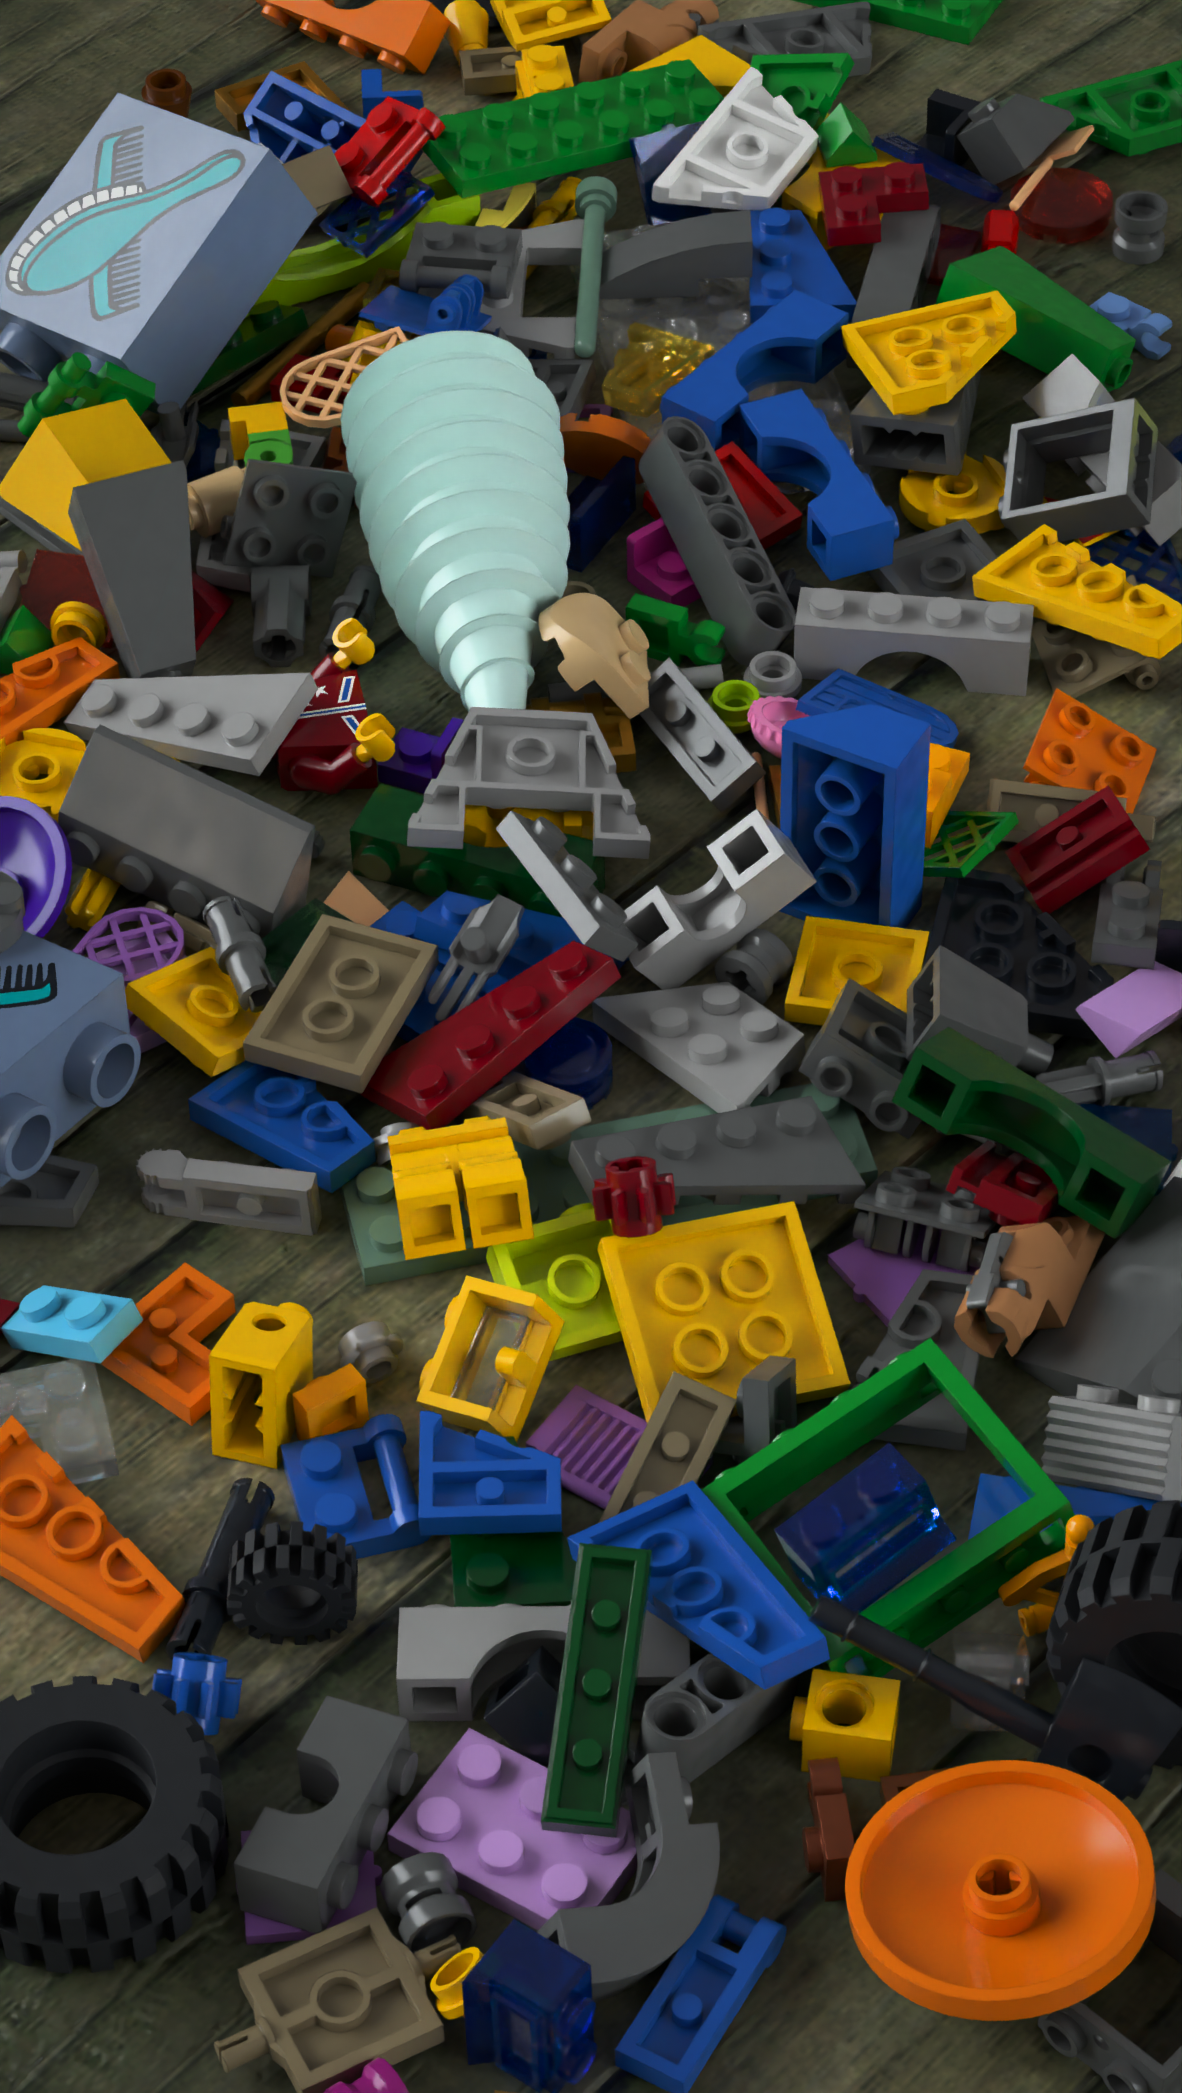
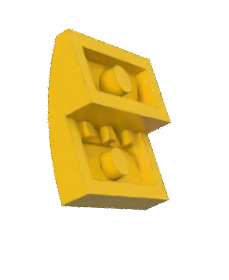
[490,0,612,51]

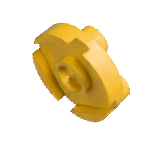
[899,452,1006,534]
[0,728,86,823]

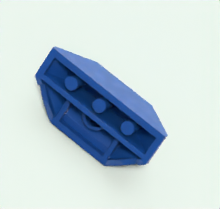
[243,71,423,228]

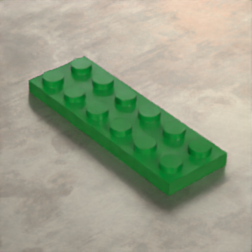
[421,59,724,198]

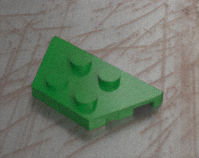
[1040,60,1182,157]

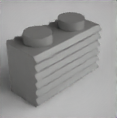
[1041,1384,1182,1502]

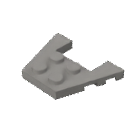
[418,219,584,359]
[407,707,651,859]

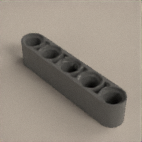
[846,205,941,369]
[638,416,796,667]

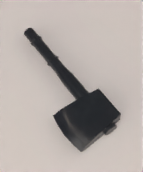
[808,1594,1182,1802]

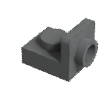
[714,1355,797,1463]

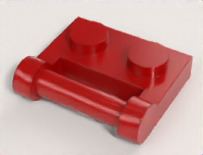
[334,96,445,208]

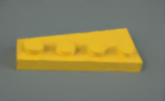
[972,524,1182,660]

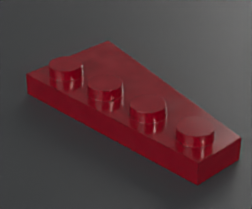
[360,940,621,1130]

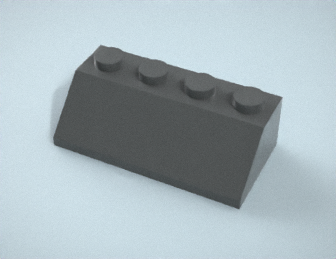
[58,724,315,955]

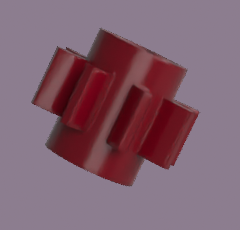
[592,1156,676,1237]

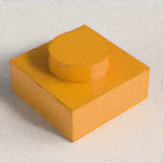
[292,1363,369,1441]

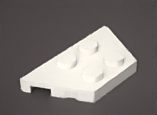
[652,67,819,211]

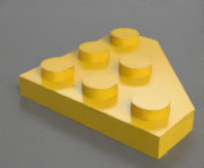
[841,290,1017,415]

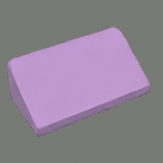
[1075,961,1182,1058]

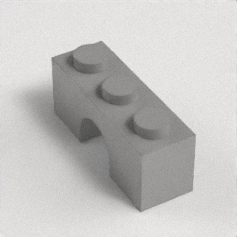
[623,809,817,990]

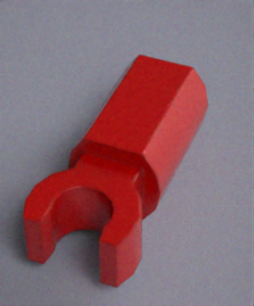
[981,209,1019,255]

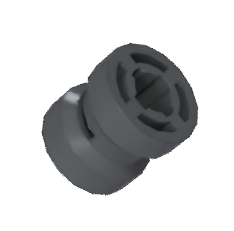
[1112,190,1168,265]
[380,1852,477,1953]

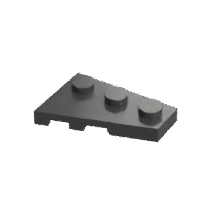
[852,1269,980,1451]

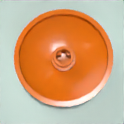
[845,1760,1156,2021]

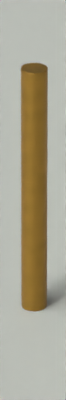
[231,282,375,407]

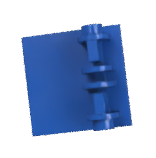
[359,274,492,336]

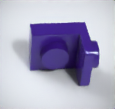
[377,717,464,794]

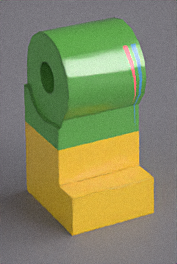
[228,402,293,467]

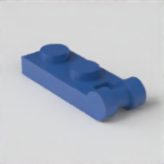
[615,1894,787,2093]

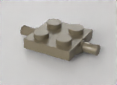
[214,1907,462,2093]

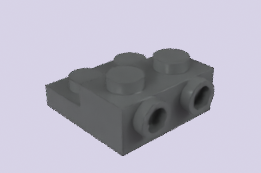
[798,978,922,1140]

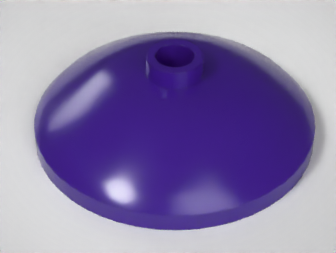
[0,796,72,938]

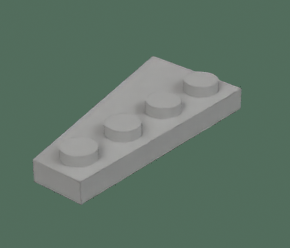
[64,672,318,776]

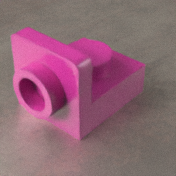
[627,517,701,607]

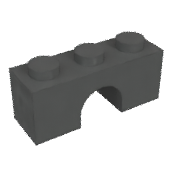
[234,1695,418,1934]

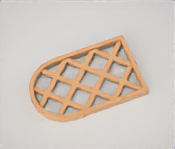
[279,326,408,428]

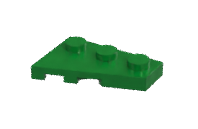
[750,53,855,202]

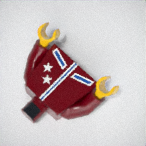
[271,618,395,795]

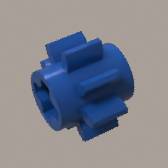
[152,1652,242,1735]

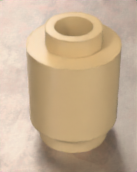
[187,465,246,538]

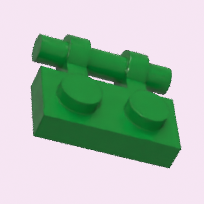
[18,352,156,438]

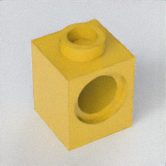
[789,1669,900,1782]

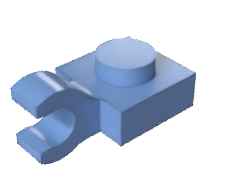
[1089,292,1172,360]

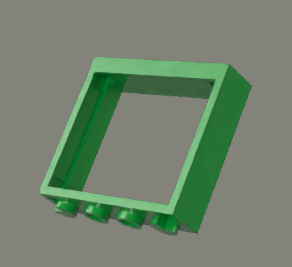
[702,1337,1075,1678]

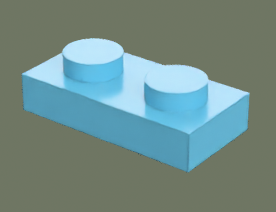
[0,1285,143,1364]

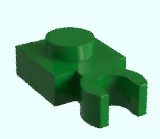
[625,593,725,666]

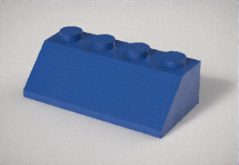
[779,703,931,929]

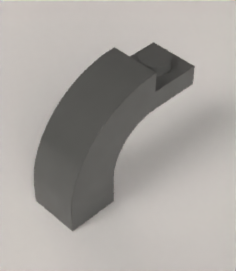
[536,1752,720,2007]

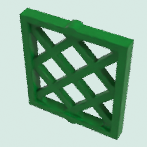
[923,811,1019,878]

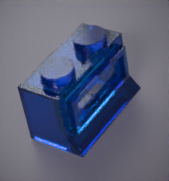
[774,1442,957,1613]
[462,1919,597,2093]

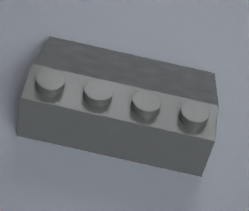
[1015,1176,1182,1413]

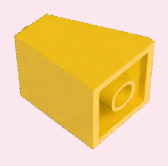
[0,399,172,551]

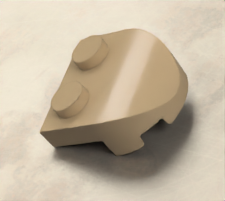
[538,593,651,719]

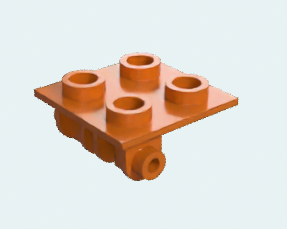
[1023,689,1157,814]

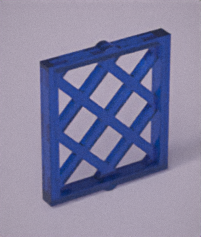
[319,171,436,258]

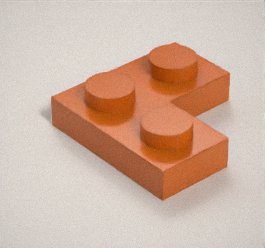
[101,1262,236,1426]

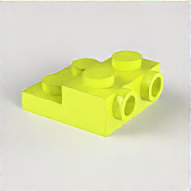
[486,1203,623,1361]

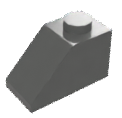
[956,93,1075,187]

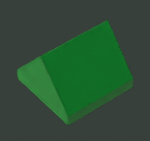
[815,102,877,168]
[0,605,54,675]

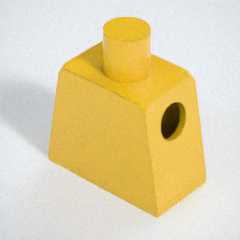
[209,1302,313,1469]

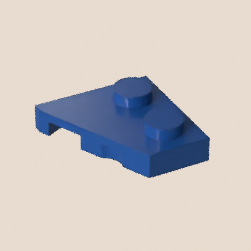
[418,1411,562,1536]

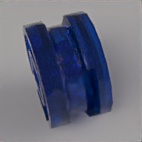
[524,1017,613,1110]

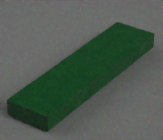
[541,1543,653,1838]

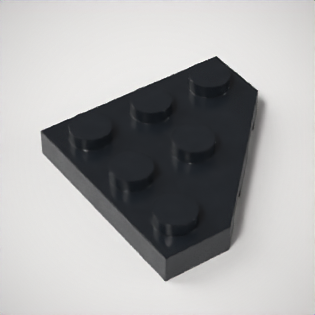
[922,869,1114,1041]

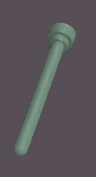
[574,176,618,358]

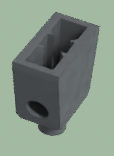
[906,945,1054,1078]

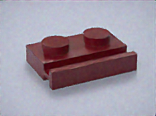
[1005,785,1150,914]
[945,1140,1061,1226]

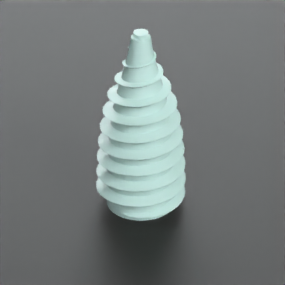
[341,331,571,712]

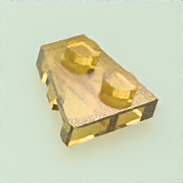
[602,322,715,418]

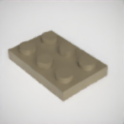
[243,914,439,1093]

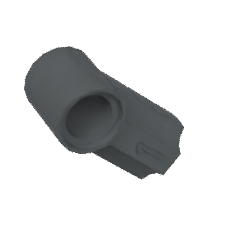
[251,565,312,667]

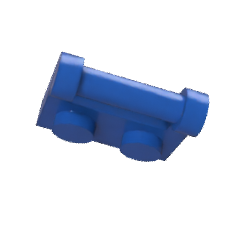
[280,1414,432,1559]

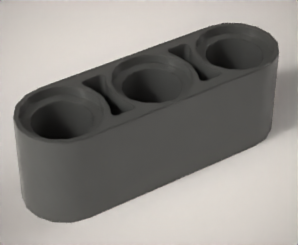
[633,1653,801,1783]

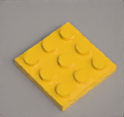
[597,1201,851,1424]

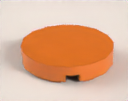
[560,413,651,485]

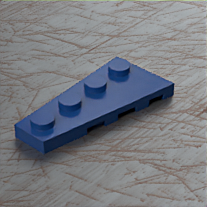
[567,1480,830,1690]

